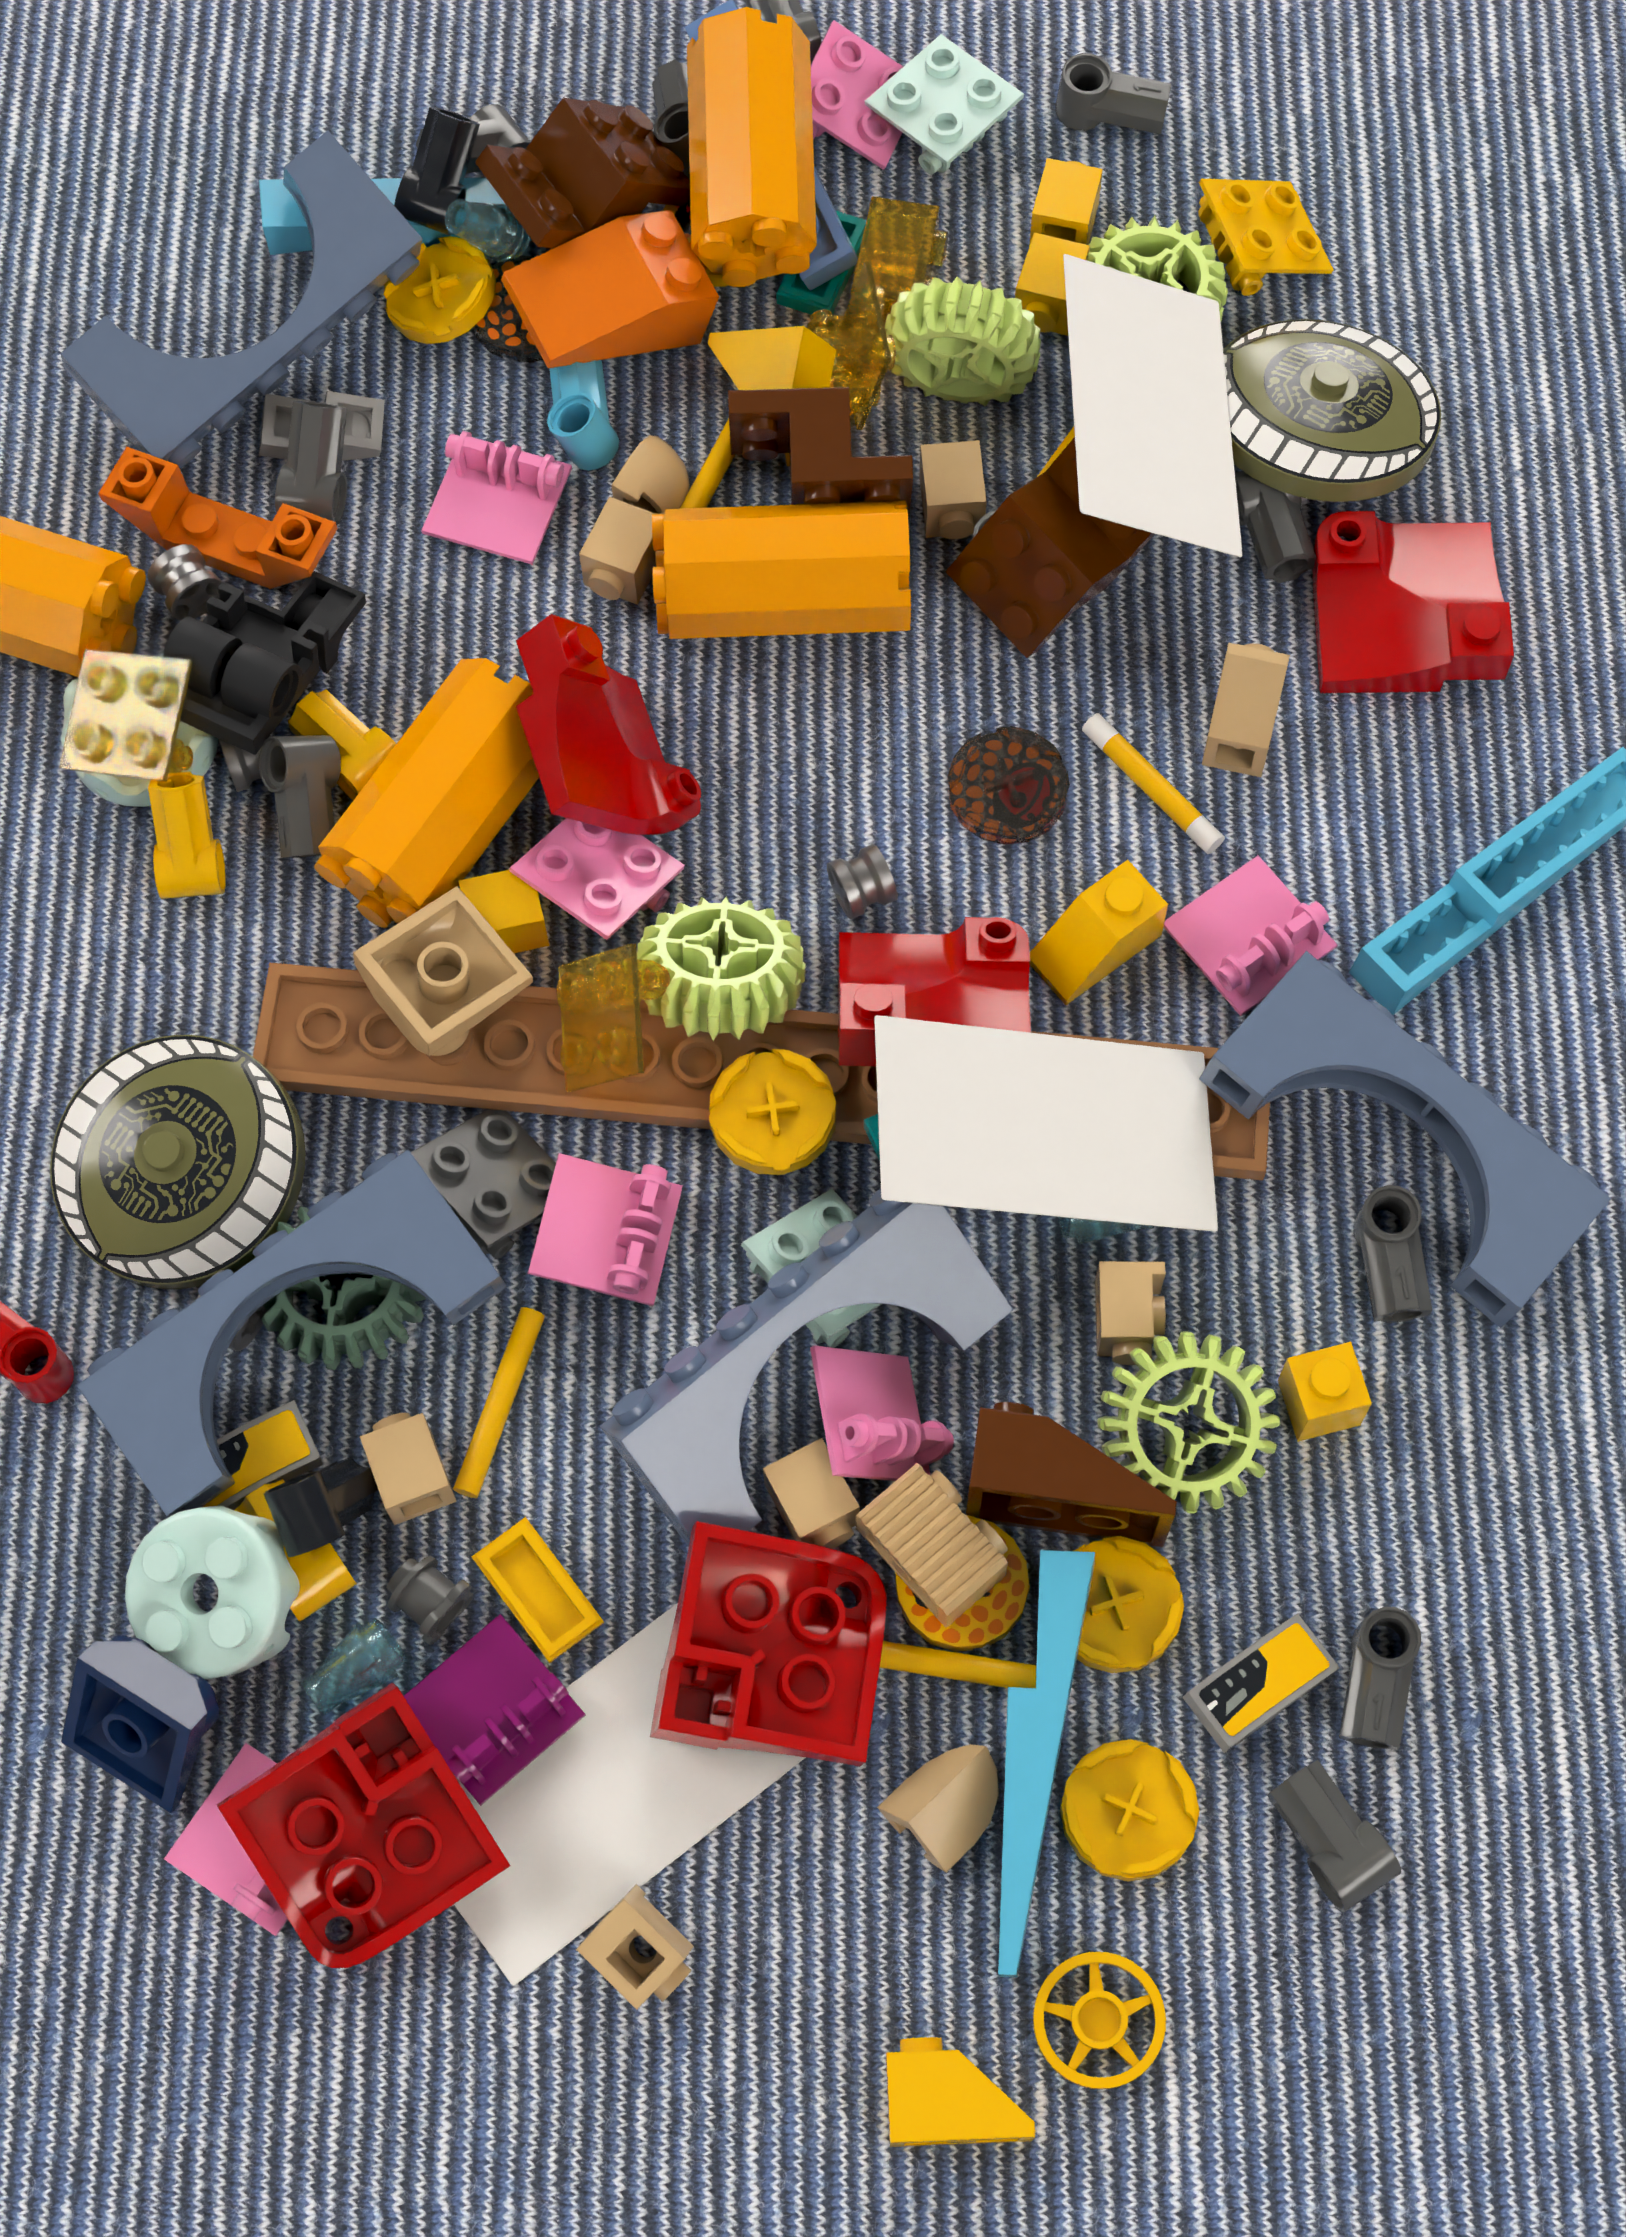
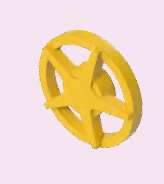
[1033,1952,1166,2089]

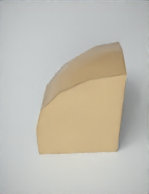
[612,435,690,514]
[877,1744,999,1873]

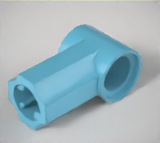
[547,360,619,471]

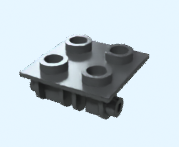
[411,1109,556,1259]

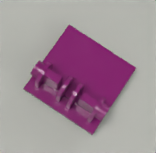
[404,1614,586,1806]

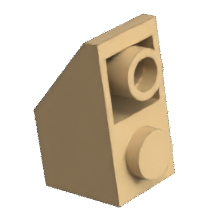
[1202,643,1290,777]

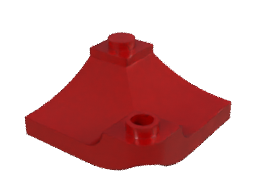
[1313,511,1514,693]
[516,614,701,835]
[838,917,1031,1066]
[650,1521,887,1767]
[217,1682,511,1968]

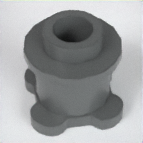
[387,1555,474,1645]

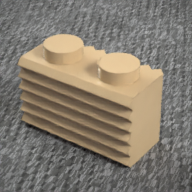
[856,1463,1008,1628]

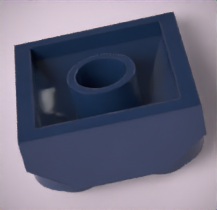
[61,1635,219,1813]

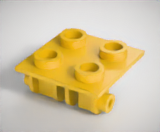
[1198,178,1334,296]

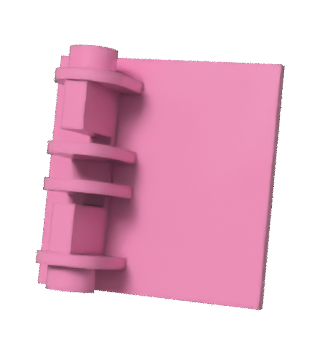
[811,20,903,170]
[421,431,572,565]
[510,818,685,940]
[1164,855,1338,1016]
[527,1153,683,1306]
[810,1345,954,1481]
[164,1743,288,1936]

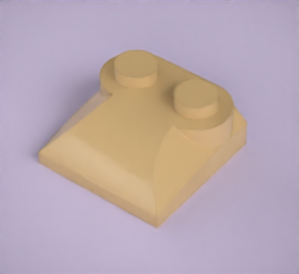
[353,886,533,1056]

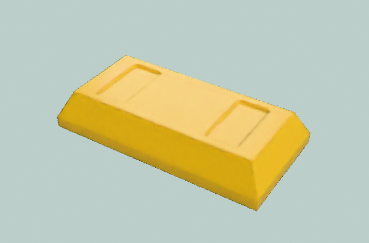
[471,1517,604,1663]

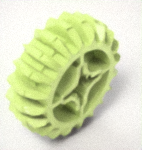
[1087,215,1228,322]
[883,276,1041,406]
[635,896,806,1041]
[1098,1331,1280,1513]

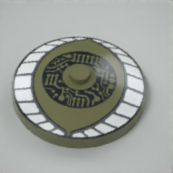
[1223,319,1441,502]
[50,1035,306,1290]

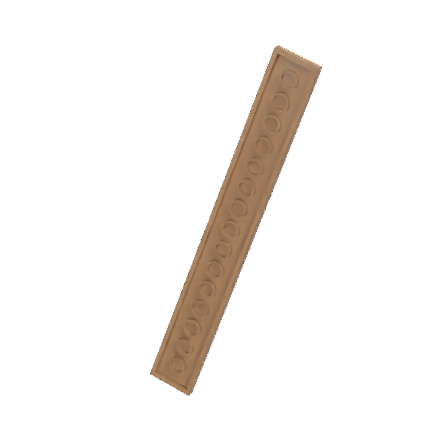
[253,962,1270,1181]

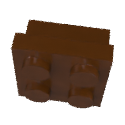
[475,97,690,248]
[728,387,913,518]
[946,437,1155,658]

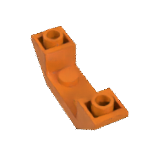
[98,446,338,589]

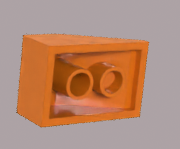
[501,210,720,368]

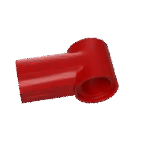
[0,1301,74,1404]

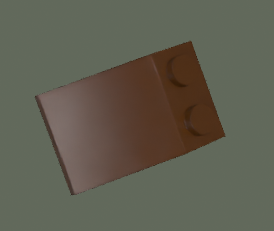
[966,1402,1177,1547]

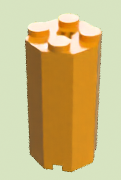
[687,7,817,287]
[652,501,911,639]
[0,516,146,681]
[314,658,539,928]

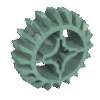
[261,1206,427,1371]

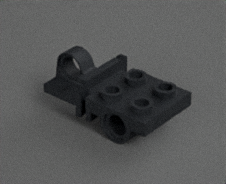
[146,571,366,755]

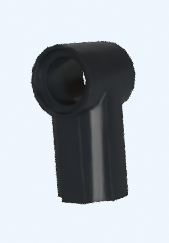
[394,107,480,236]
[263,1457,378,1557]

